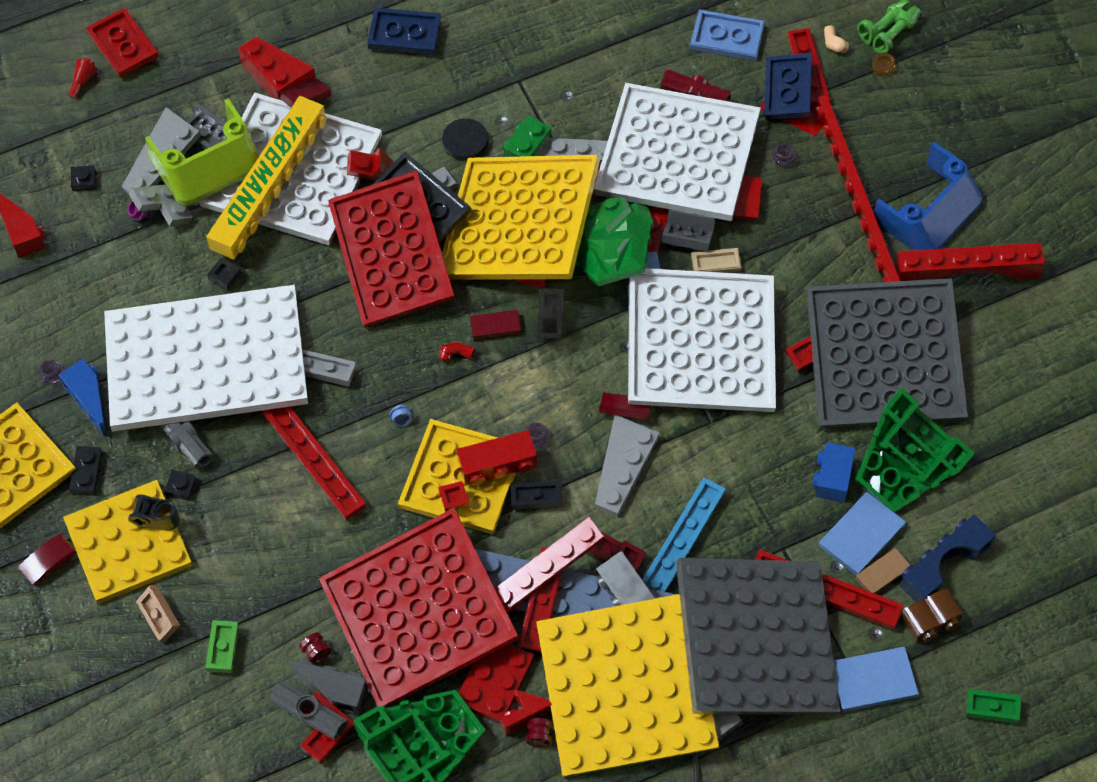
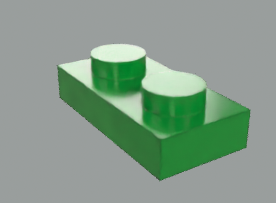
[966,689,1021,724]

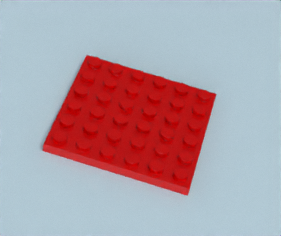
[319,508,520,708]

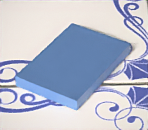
[690,9,765,61]
[818,492,906,575]
[833,647,919,712]

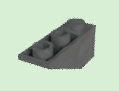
[290,660,368,716]

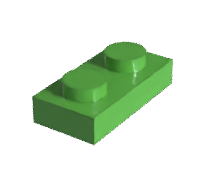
[205,620,239,673]

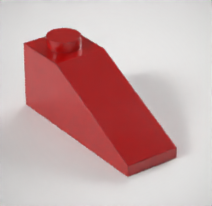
[0,193,46,258]

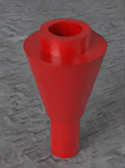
[68,57,98,99]

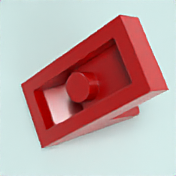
[347,148,393,181]
[500,690,552,736]

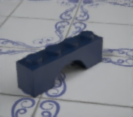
[900,515,996,602]

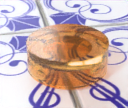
[872,53,895,76]

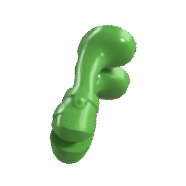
[857,0,922,54]

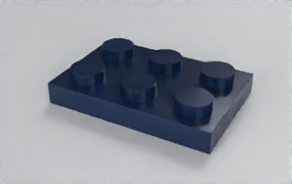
[367,7,441,55]
[764,53,813,120]

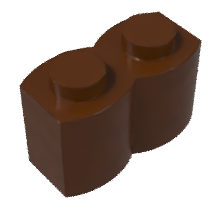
[901,588,963,643]

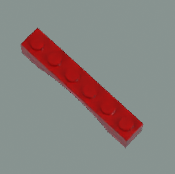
[895,243,1045,281]

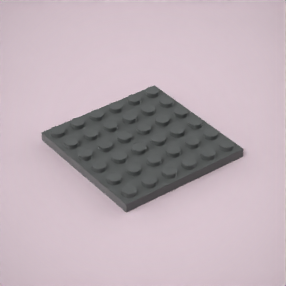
[806,278,968,428]
[676,558,840,715]

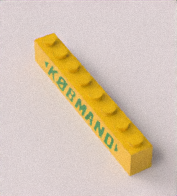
[206,96,327,260]

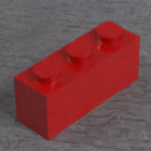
[456,430,537,486]

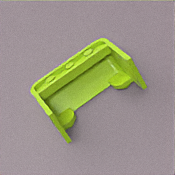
[145,98,259,206]

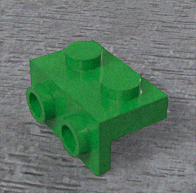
[502,115,552,157]

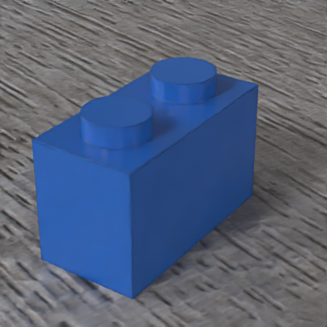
[812,442,855,503]

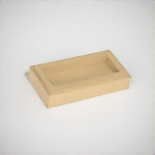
[691,248,741,273]

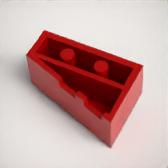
[238,36,316,101]

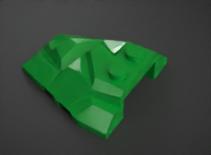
[575,197,654,287]
[855,387,975,512]
[353,690,485,782]

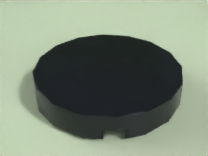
[442,118,488,161]

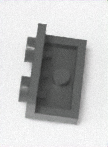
[186,103,227,150]
[662,209,715,251]

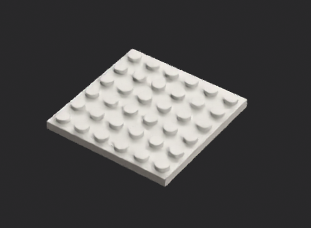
[594,83,760,221]
[199,93,382,246]
[628,268,776,412]

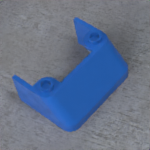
[874,142,982,250]

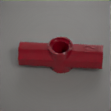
[660,69,731,102]

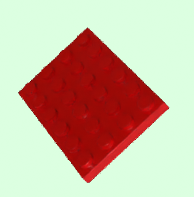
[328,170,456,328]

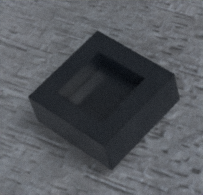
[71,165,96,191]
[207,258,241,290]
[164,470,197,501]

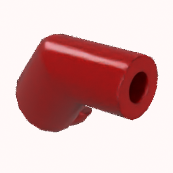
[439,342,476,361]

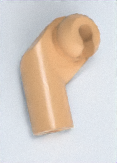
[824,26,849,53]

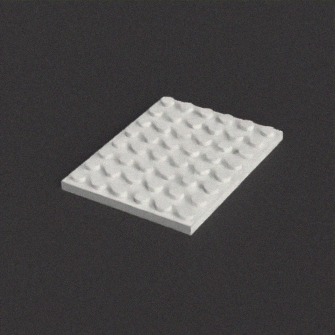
[104,285,308,432]

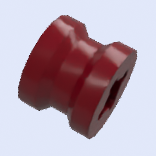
[299,632,332,665]
[526,718,553,748]

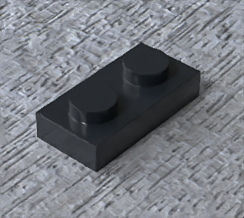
[69,446,103,496]
[511,481,562,510]

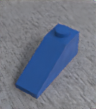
[58,359,107,436]

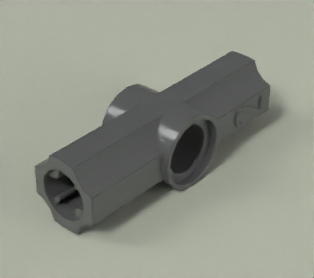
[159,421,213,469]
[269,681,347,741]

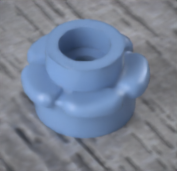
[389,405,413,427]

